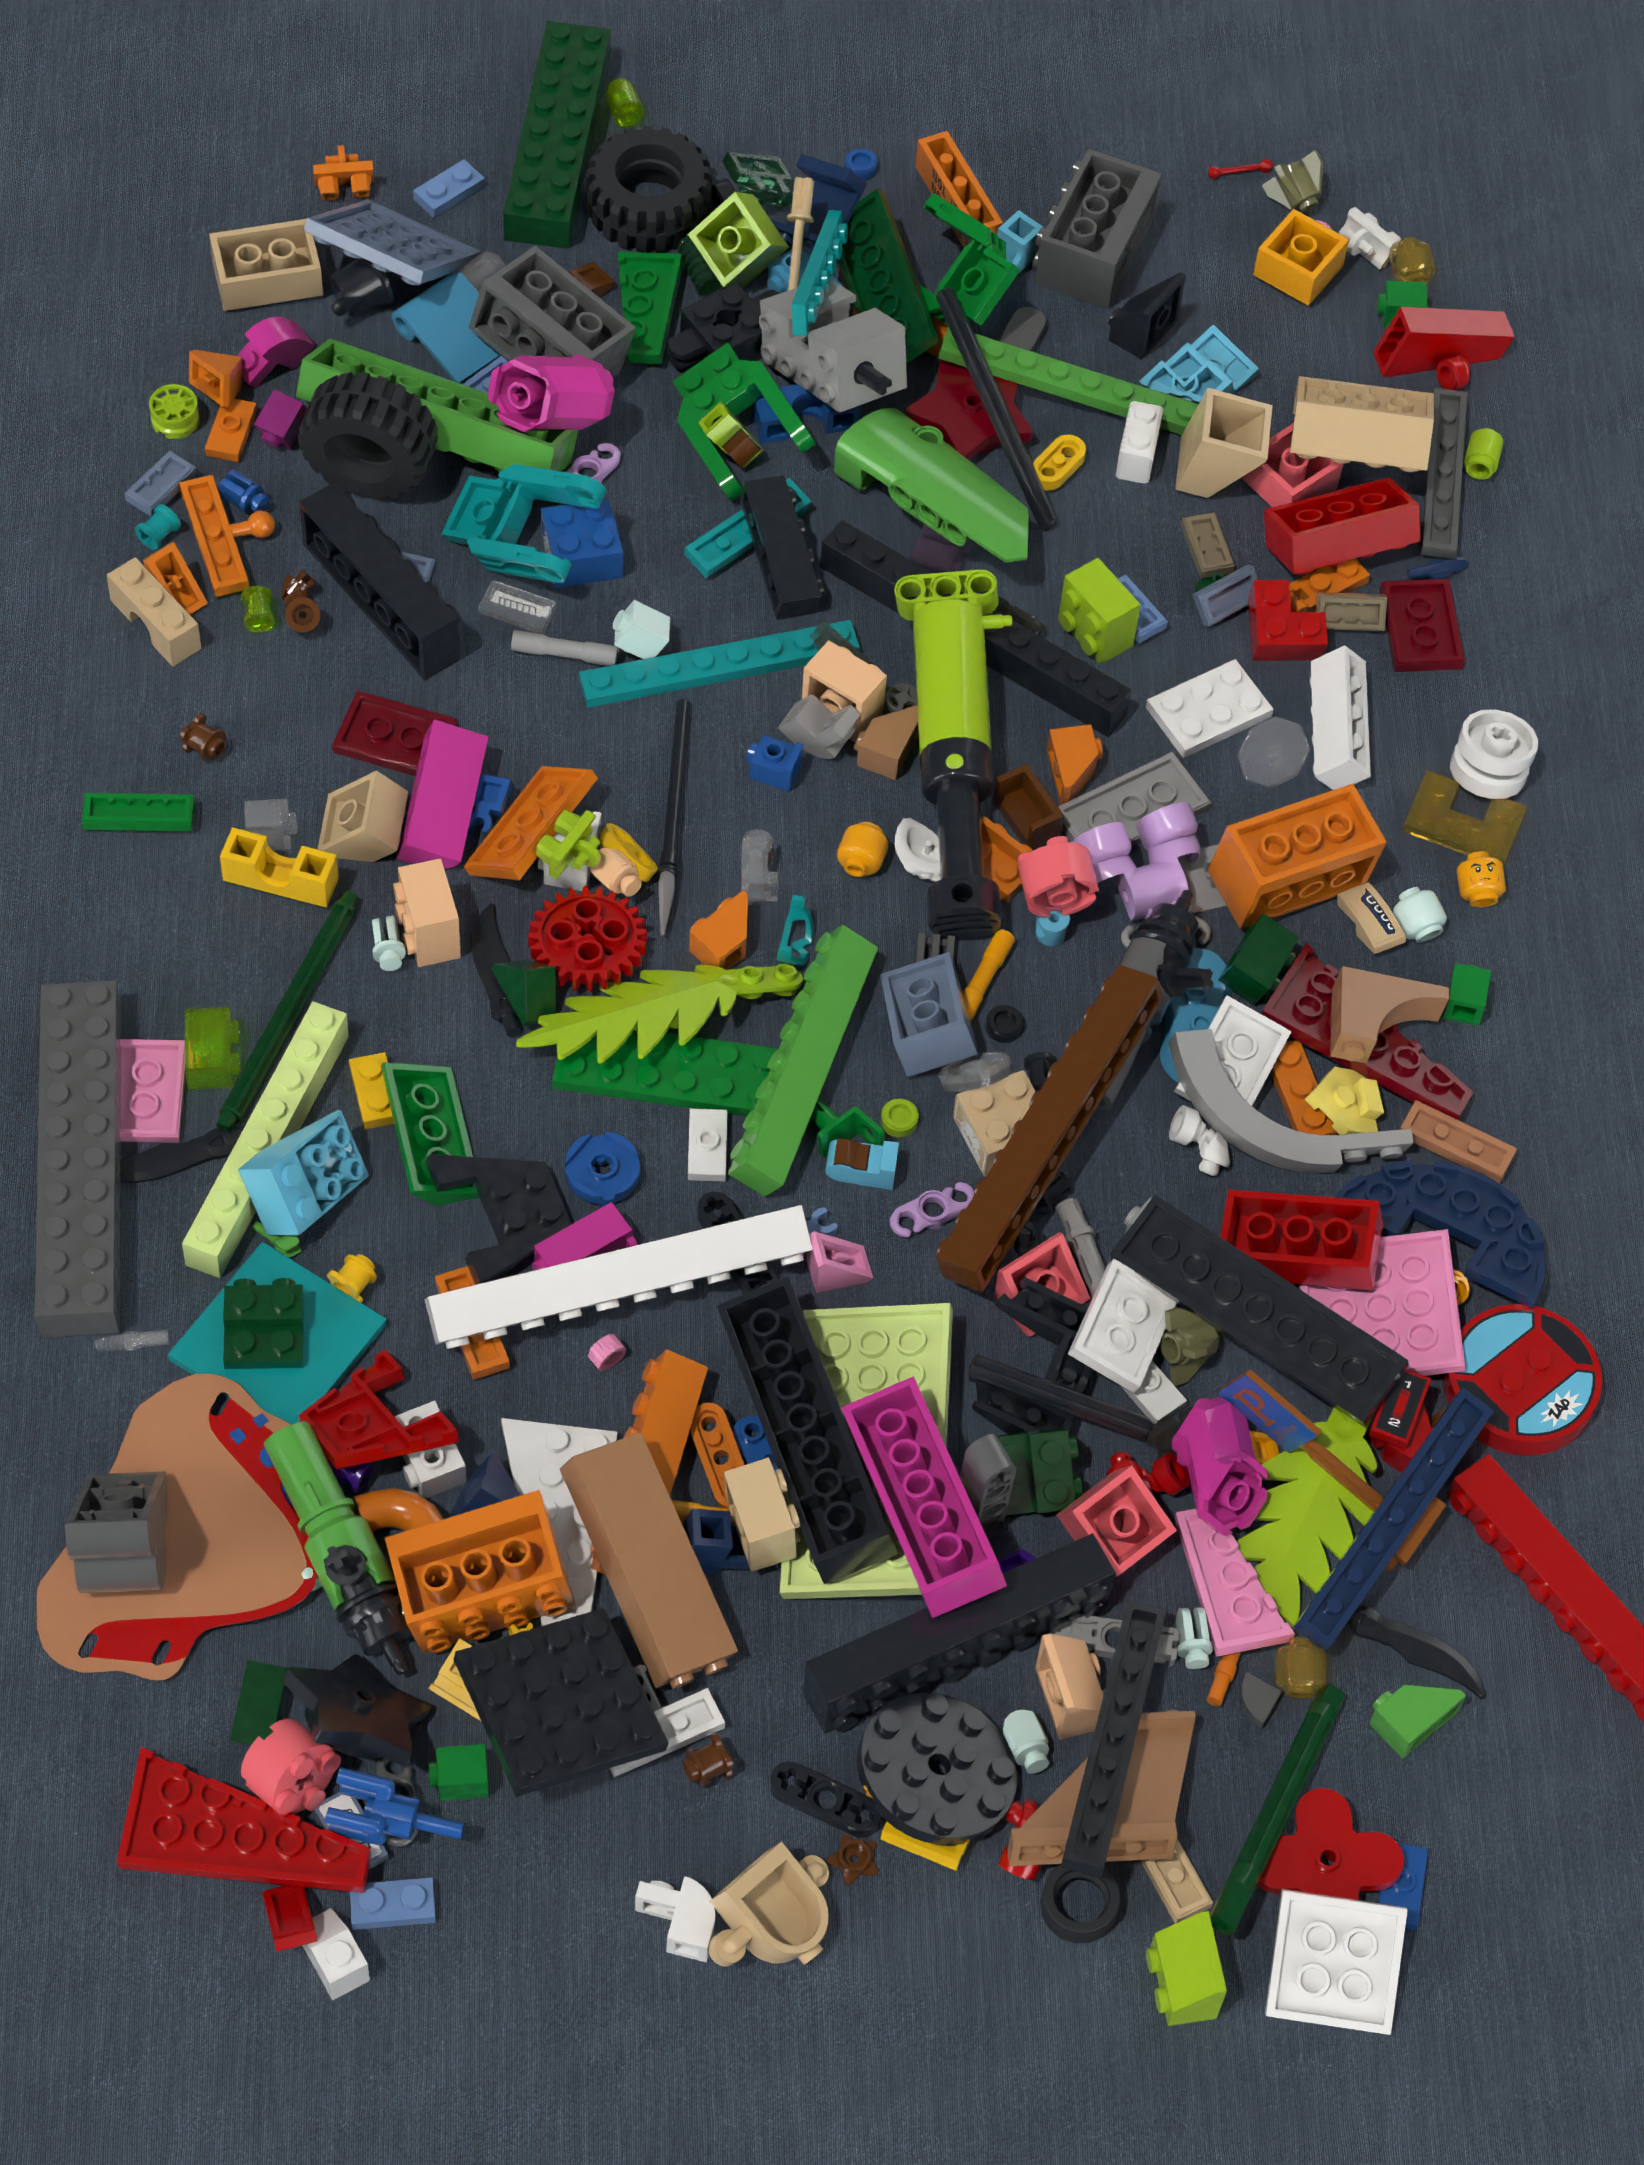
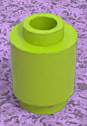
[1464,428,1504,480]

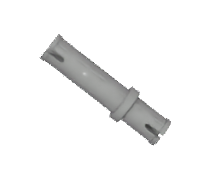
[1055,1198,1106,1299]

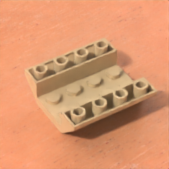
[1290,376,1434,472]

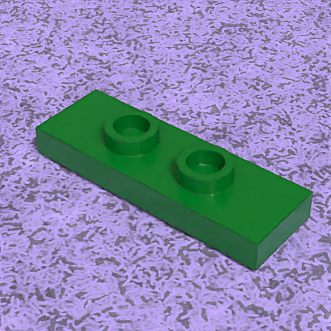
[82,793,195,831]

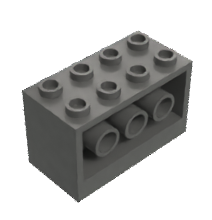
[1032,148,1162,309]
[468,246,636,378]

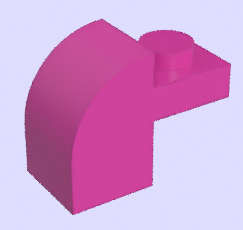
[237,316,315,388]

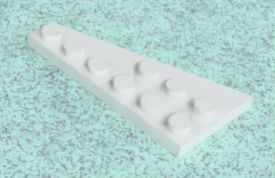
[501,1418,617,1626]

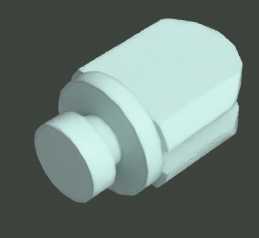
[372,915,406,971]
[1176,1607,1213,1669]
[1003,1710,1049,1774]

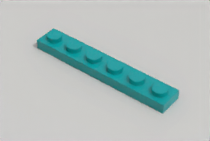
[791,210,848,336]

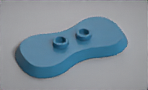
[1159,948,1232,1083]

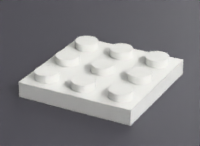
[1265,1889,1408,2035]

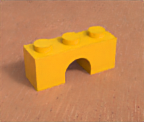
[220,827,339,908]

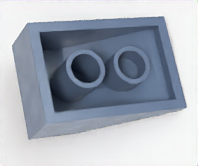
[880,952,978,1077]

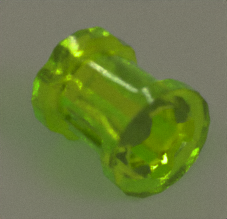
[241,585,275,633]

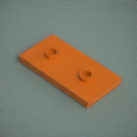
[464,766,598,880]

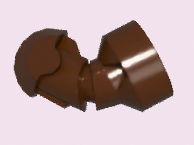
[281,571,320,633]

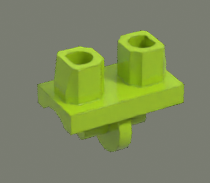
[536,809,601,880]

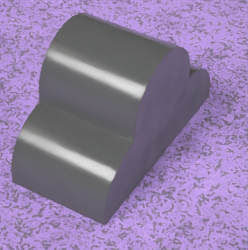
[65,1471,167,1593]

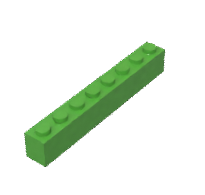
[728,925,878,1197]

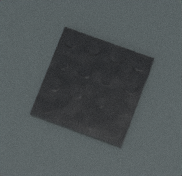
[453,1608,669,1797]

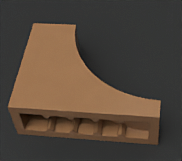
[1330,966,1449,1063]

